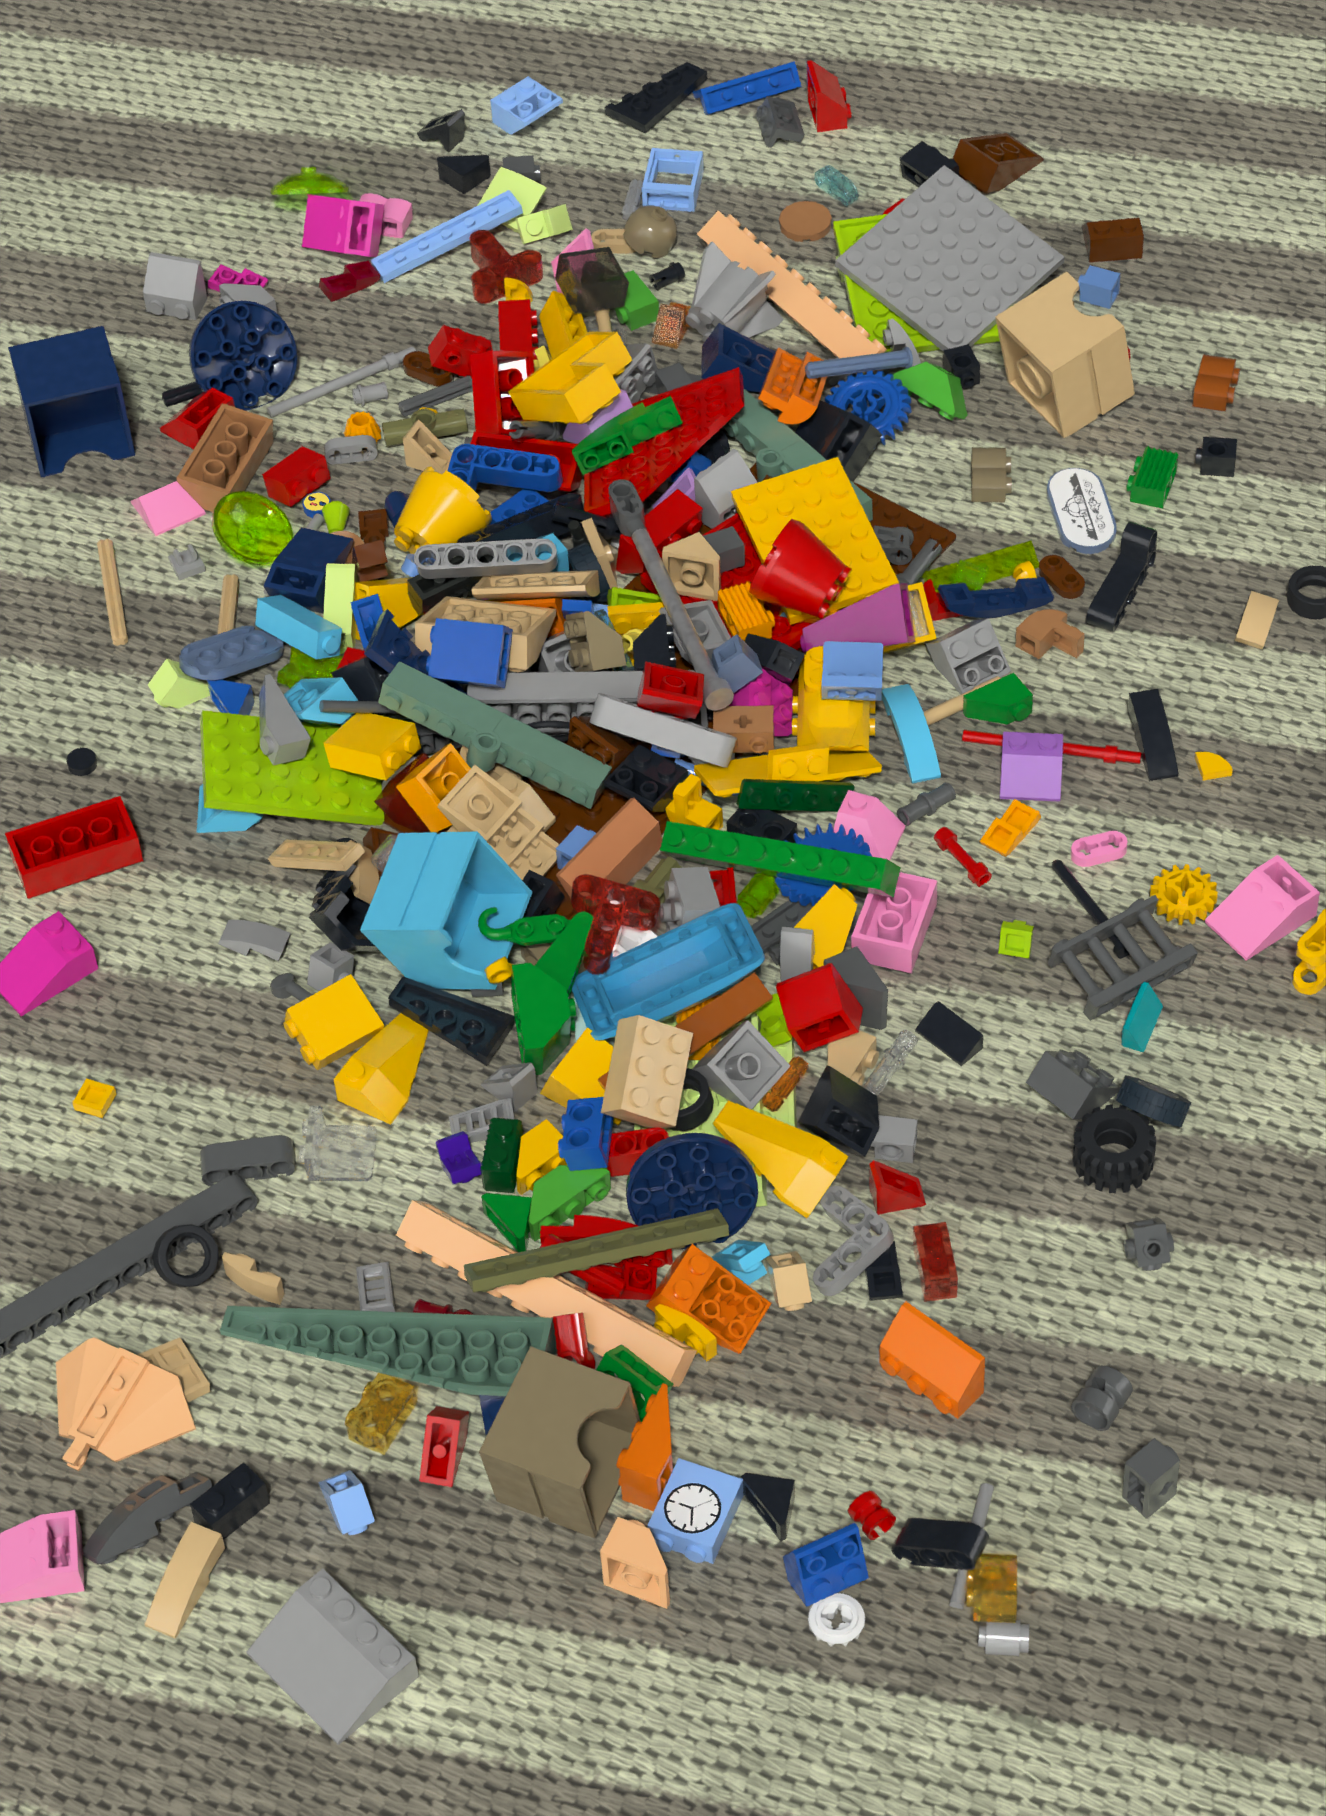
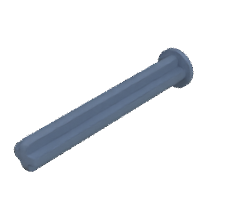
[805,347,913,379]

